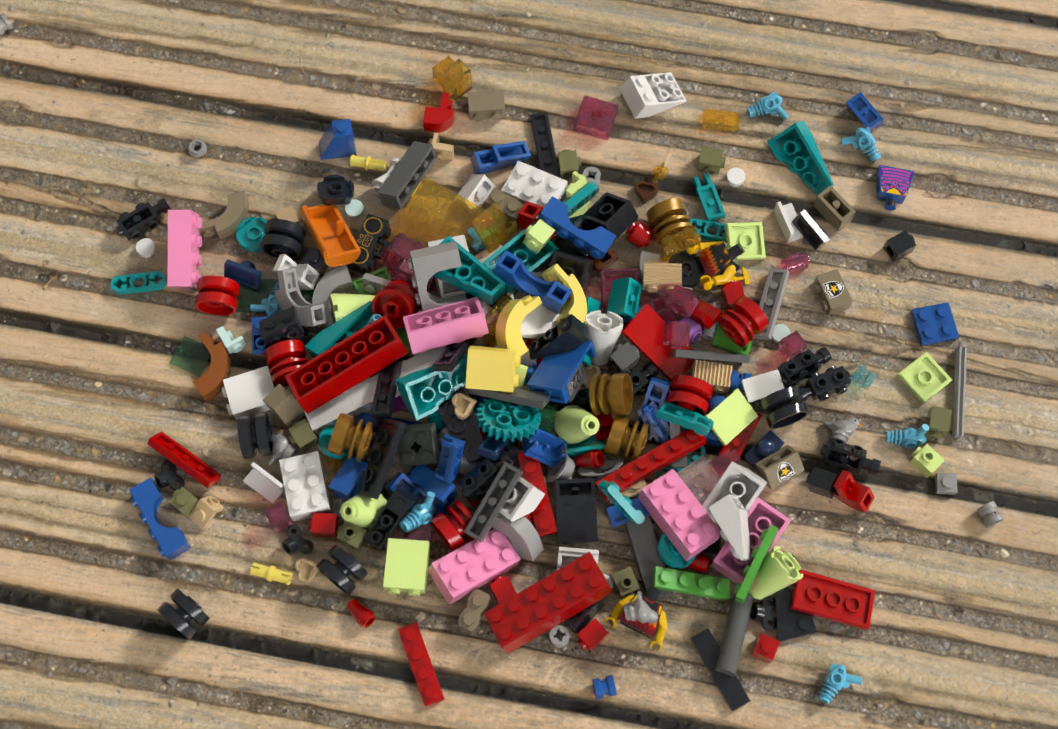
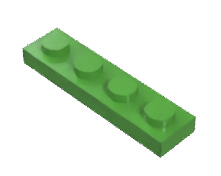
[734,525,778,605]
[652,566,730,601]

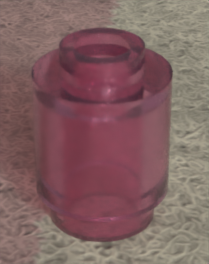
[780,251,810,274]

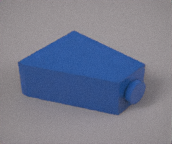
[319,119,357,160]
[407,465,458,510]

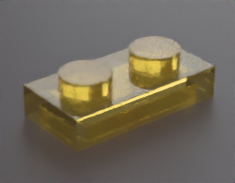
[702,109,740,132]

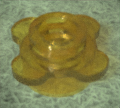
[652,162,668,182]

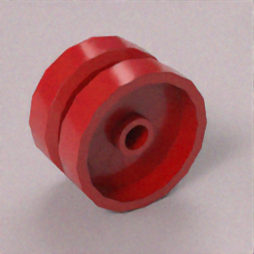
[194,276,240,316]
[372,280,420,329]
[665,375,713,416]

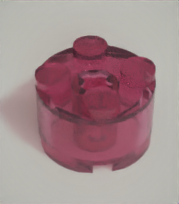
[381,233,424,278]

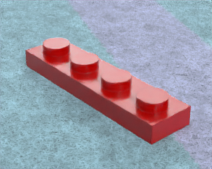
[147,431,222,488]
[398,622,445,707]

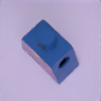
[875,165,914,211]

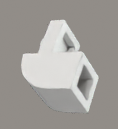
[273,254,320,290]

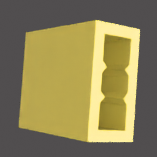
[465,346,521,392]

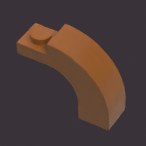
[193,332,231,402]

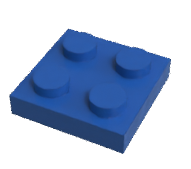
[910,302,959,346]

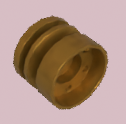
[646,198,694,245]
[589,373,633,415]
[328,413,374,463]
[604,415,649,462]

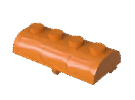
[299,204,361,267]

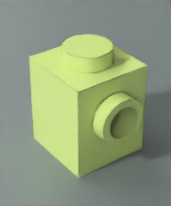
[523,219,555,254]
[910,444,945,478]

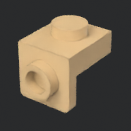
[429,133,454,161]
[188,496,224,529]

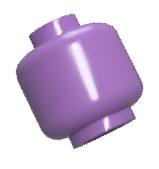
[674,317,702,345]

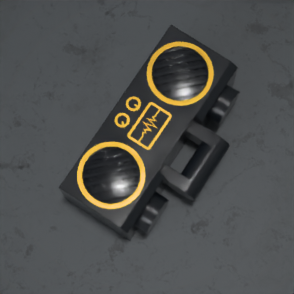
[347,213,392,274]

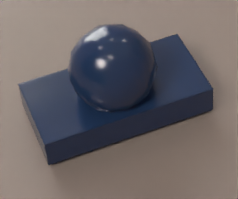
[224,259,262,290]
[743,430,784,471]
[477,435,510,461]

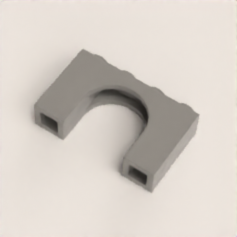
[408,241,467,312]

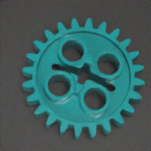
[476,398,541,442]

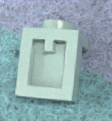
[216,326,246,354]

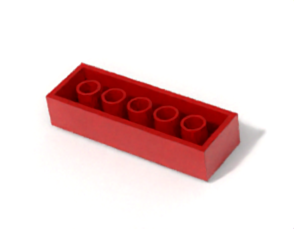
[285,315,409,414]
[484,551,613,654]

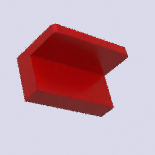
[676,296,722,330]

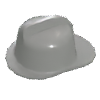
[546,447,575,482]
[578,458,623,481]

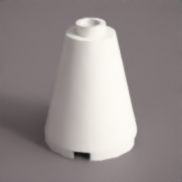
[585,310,623,366]

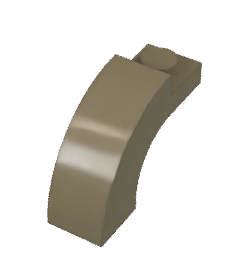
[199,190,249,240]

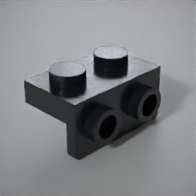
[259,306,305,347]

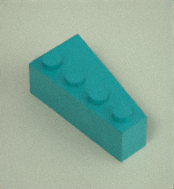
[433,235,505,305]

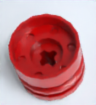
[717,296,769,347]
[264,339,308,386]
[430,500,474,552]

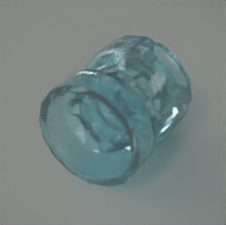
[851,364,878,390]

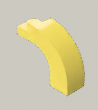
[541,263,587,324]
[495,295,542,356]

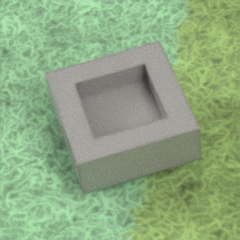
[935,473,958,495]

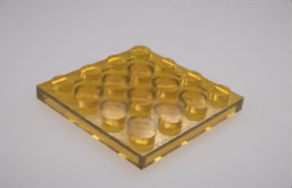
[387,176,489,253]

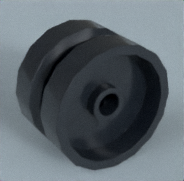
[260,219,306,260]
[759,386,810,429]
[237,413,273,459]
[316,545,368,595]
[157,588,210,640]

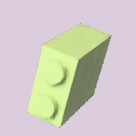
[383,538,430,596]

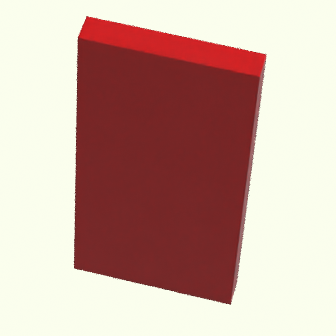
[621,304,694,382]
[790,569,875,630]

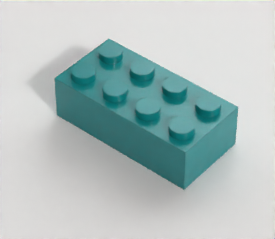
[482,223,558,298]

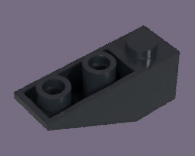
[529,314,589,360]
[364,487,419,550]

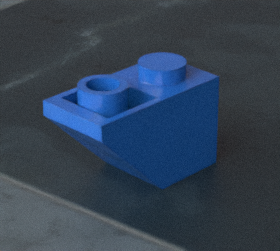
[251,316,270,355]

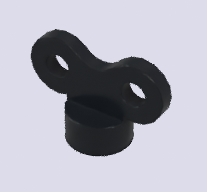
[154,460,185,491]
[282,525,314,555]
[750,596,776,631]

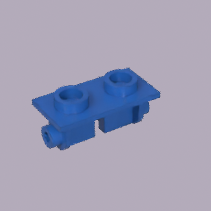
[637,401,670,444]

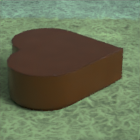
[634,181,658,204]

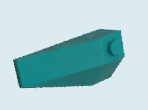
[767,120,834,195]
[305,301,373,358]
[396,355,468,421]

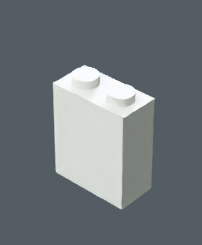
[221,366,275,420]

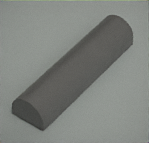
[464,462,523,543]
[714,594,754,677]

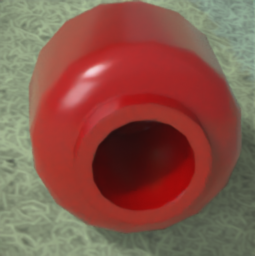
[625,221,654,248]

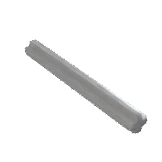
[952,346,967,438]

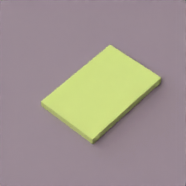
[705,389,758,446]

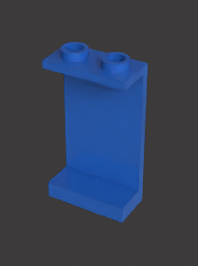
[527,340,596,404]

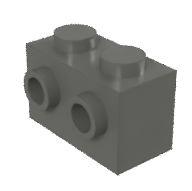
[606,342,640,374]

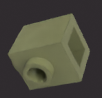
[697,146,726,175]
[558,149,581,180]
[926,406,952,438]
[288,419,319,453]
[169,487,199,519]
[336,521,368,552]
[611,566,640,600]

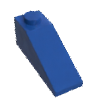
[637,377,670,441]

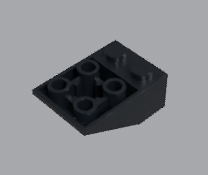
[555,478,598,544]

